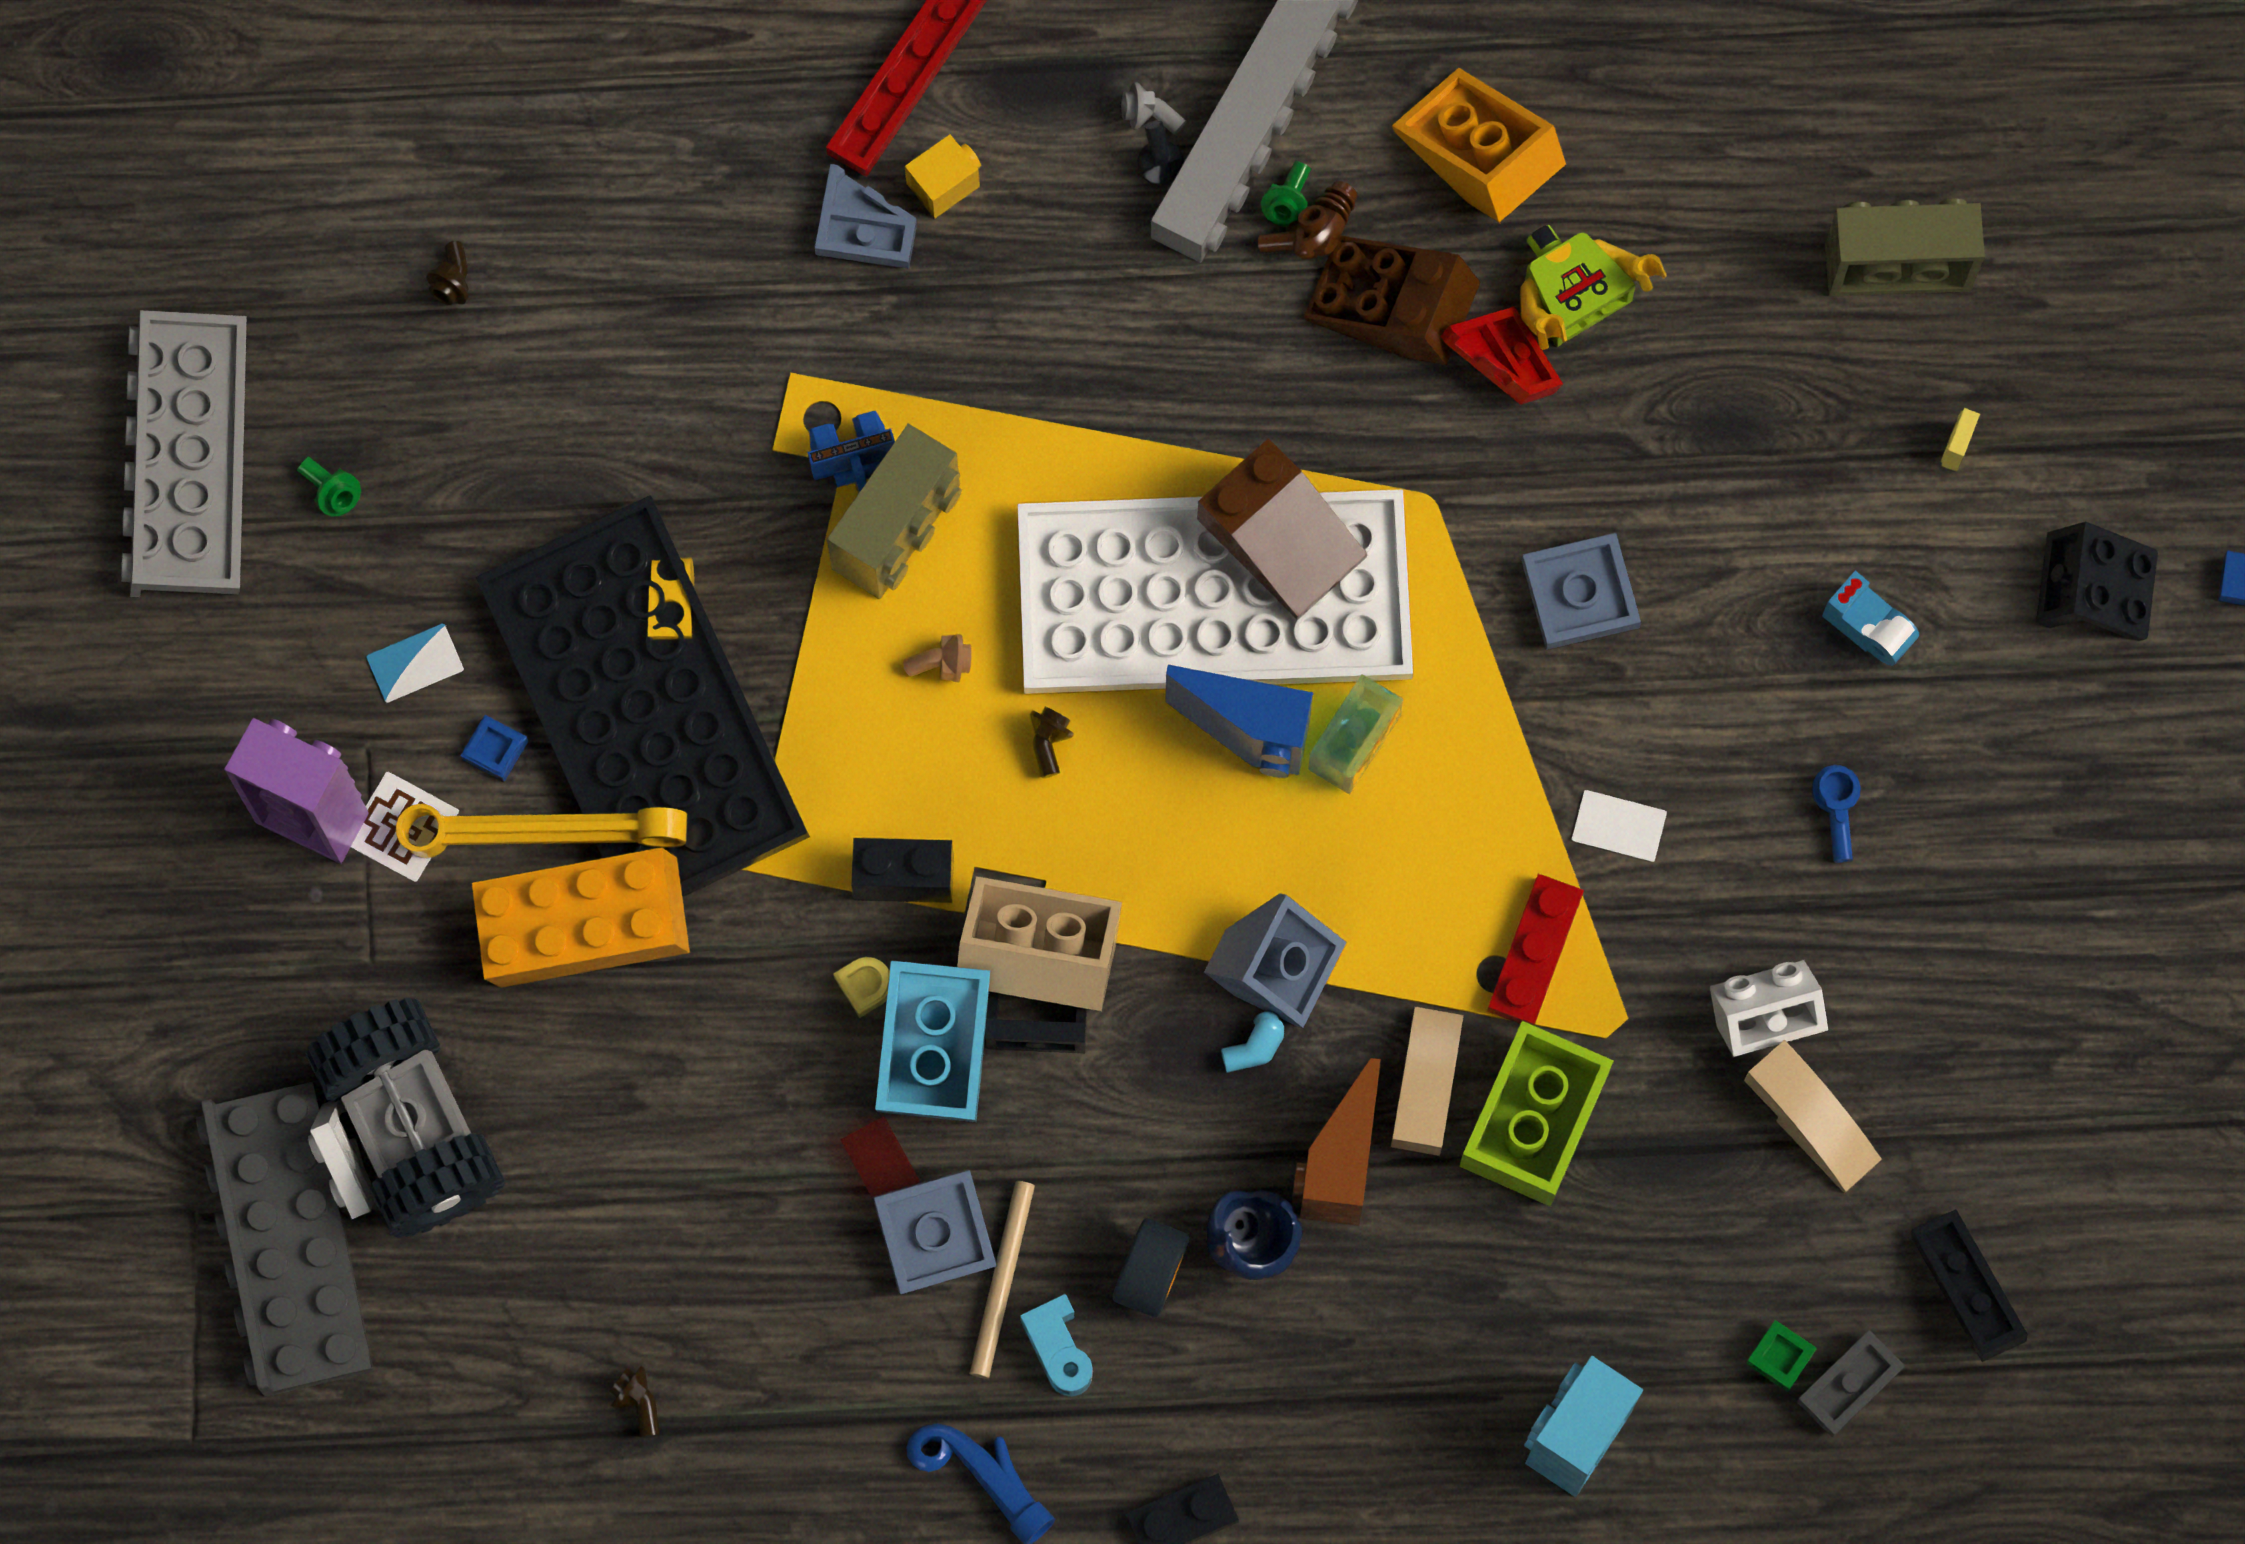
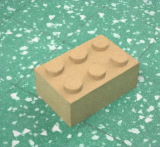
[957,876,1122,1011]

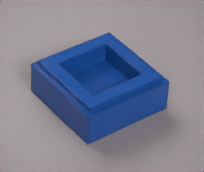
[460,715,529,782]

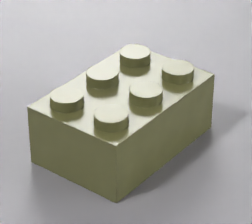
[1825,198,1985,296]
[827,423,962,599]

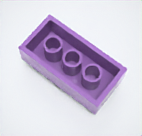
[224,718,369,864]

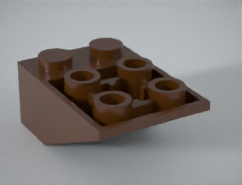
[1304,235,1481,365]

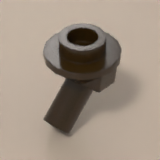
[426,241,469,305]
[1030,706,1074,778]
[609,1365,660,1437]

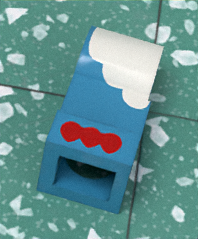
[1822,570,1919,666]

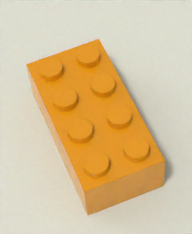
[472,847,690,988]

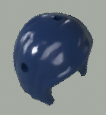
[1206,1190,1302,1280]

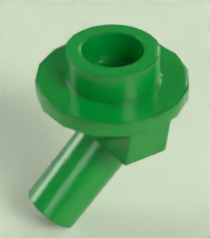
[1261,161,1312,227]
[297,456,361,517]

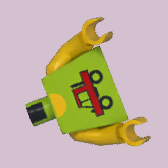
[1520,225,1667,350]

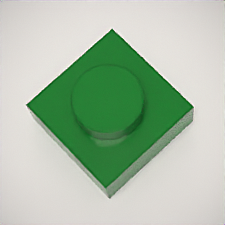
[1746,1320,1817,1392]

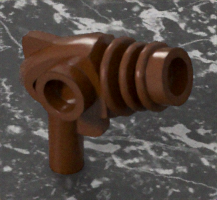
[1258,181,1358,260]

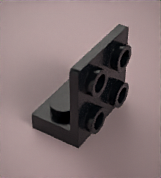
[2036,521,2158,641]

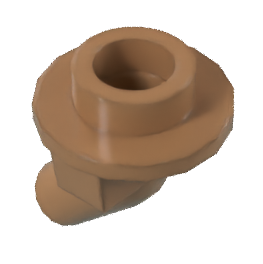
[903,634,971,682]

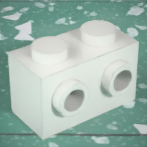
[1710,960,1828,1057]

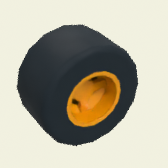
[1113,1218,1189,1318]

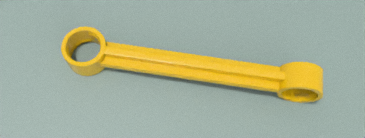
[396,804,687,858]

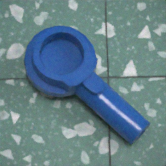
[1811,765,1861,863]

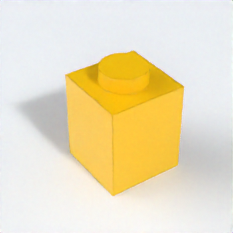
[905,134,981,219]

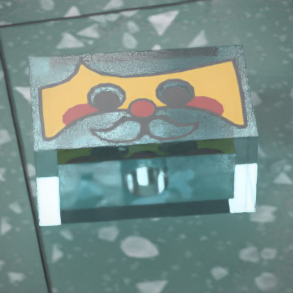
[1308,674,1403,795]

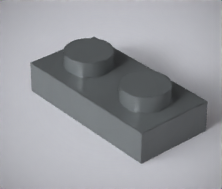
[1796,1330,1905,1438]

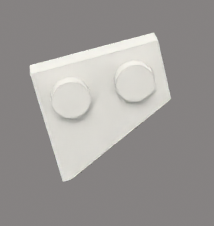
[308,1099,375,1219]

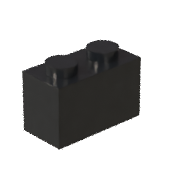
[851,838,954,903]

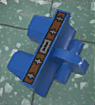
[808,411,895,494]

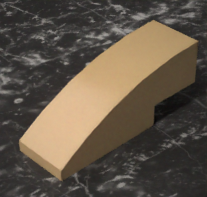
[1391,1007,1464,1156]
[1744,1040,1882,1193]

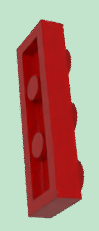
[1487,873,1584,1026]

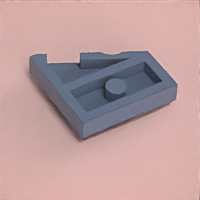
[815,164,917,269]

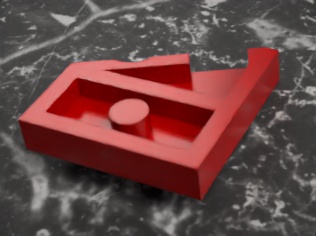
[1440,306,1563,405]

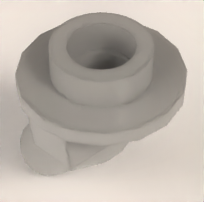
[1121,82,1186,135]

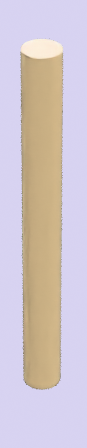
[969,1181,1035,1379]

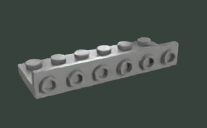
[121,310,247,597]

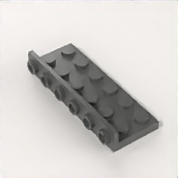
[196,1082,374,1397]

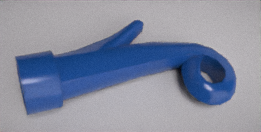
[906,1423,1055,1544]

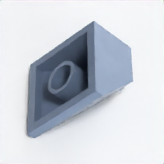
[1204,893,1347,1028]

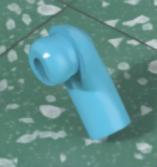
[1221,1011,1284,1073]

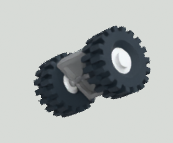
[306,998,505,1238]

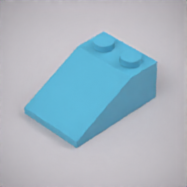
[875,961,991,1122]

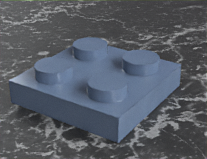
[1521,533,1641,650]
[872,1169,997,1294]

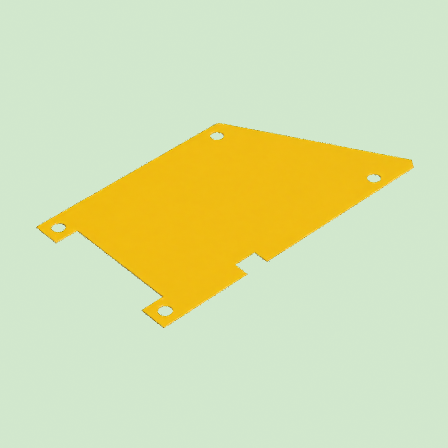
[742,372,1628,1039]

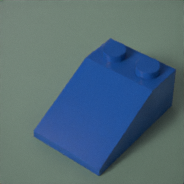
[1166,664,1313,778]

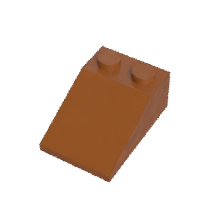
[1292,1058,1381,1226]

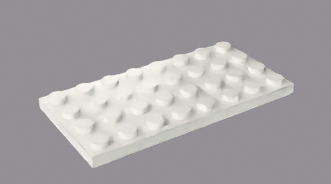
[1018,490,1413,694]

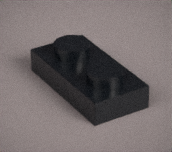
[1126,1473,1239,1544]

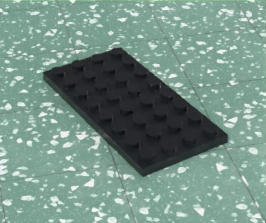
[476,495,810,897]

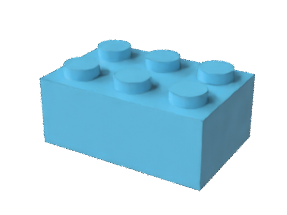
[1524,1356,1643,1497]

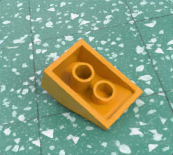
[1392,68,1566,223]

